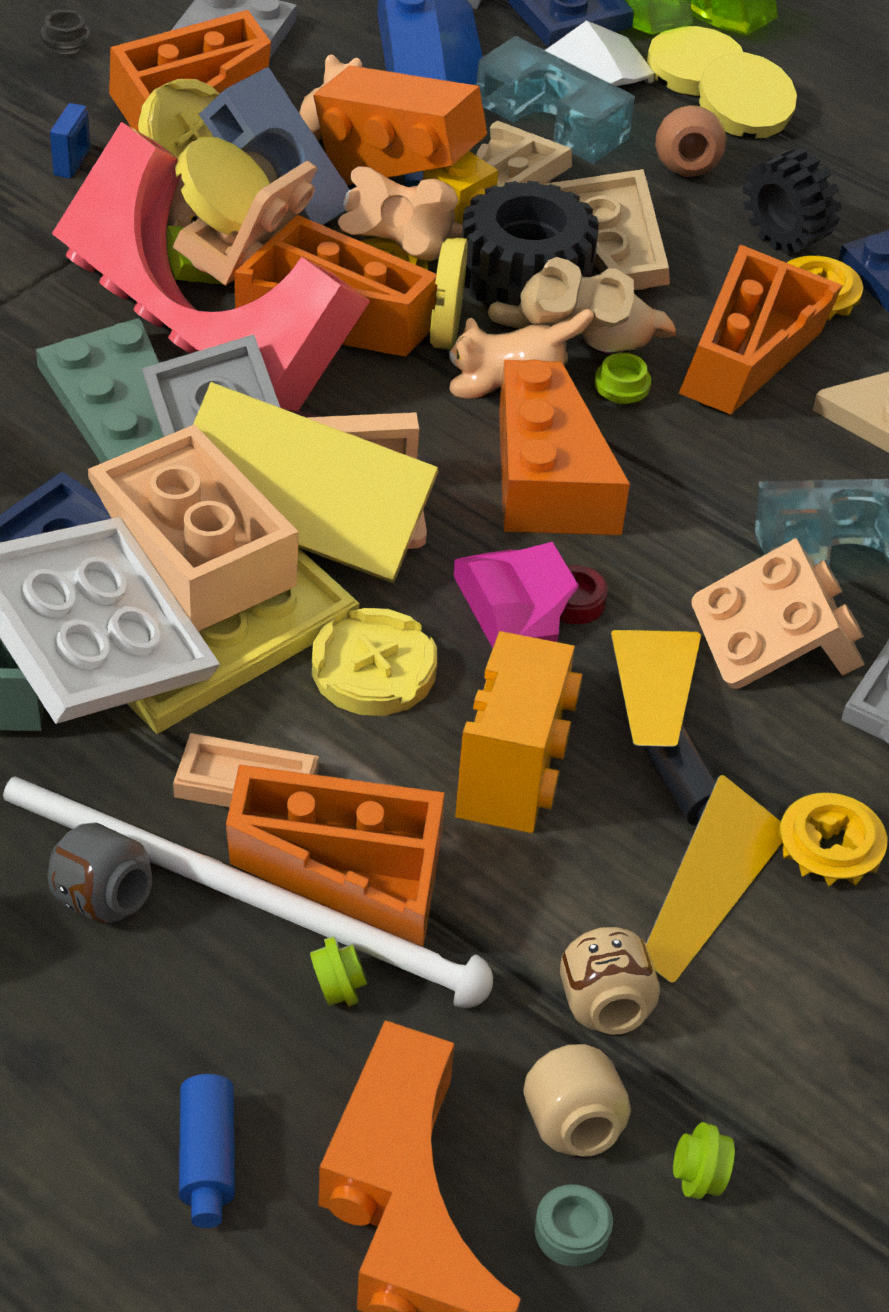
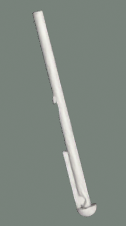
[3,776,493,1008]

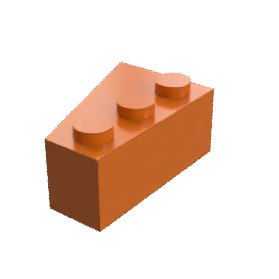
[313,65,487,185]
[679,244,843,414]
[499,359,630,535]
[226,764,445,947]

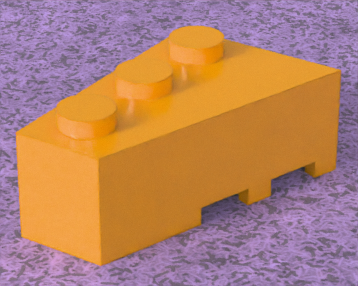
[455,631,583,833]

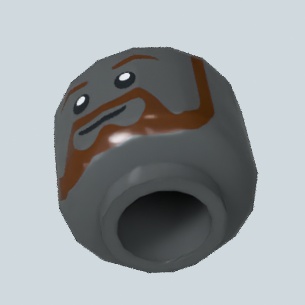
[47,822,153,924]

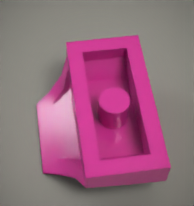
[453,542,578,648]

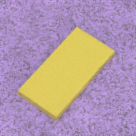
[193,382,438,584]
[127,548,359,734]

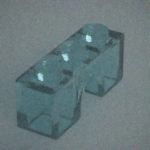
[477,36,635,164]
[755,479,889,564]

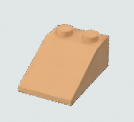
[88,424,298,632]

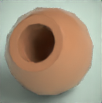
[655,106,727,177]

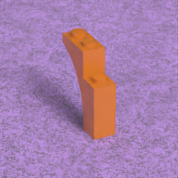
[318,1020,521,1312]

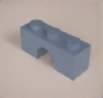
[199,67,350,227]

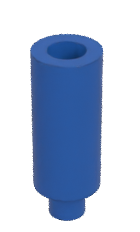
[179,1074,235,1228]

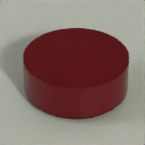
[560,565,608,624]

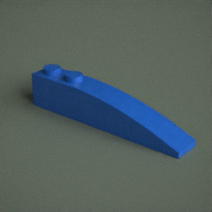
[377,0,483,187]

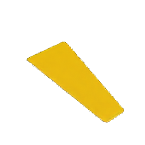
[611,630,701,746]
[646,775,782,983]

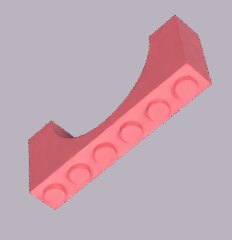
[52,122,370,411]

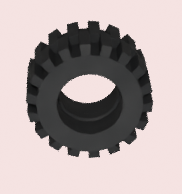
[462,181,599,308]

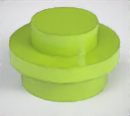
[594,353,651,404]
[310,936,367,1007]
[673,1122,735,1200]

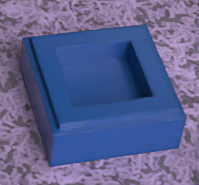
[50,103,91,179]

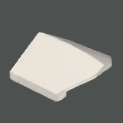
[539,21,655,99]

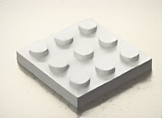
[0,517,220,724]

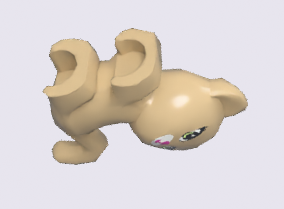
[488,257,676,354]

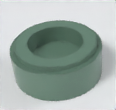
[534,1184,613,1267]

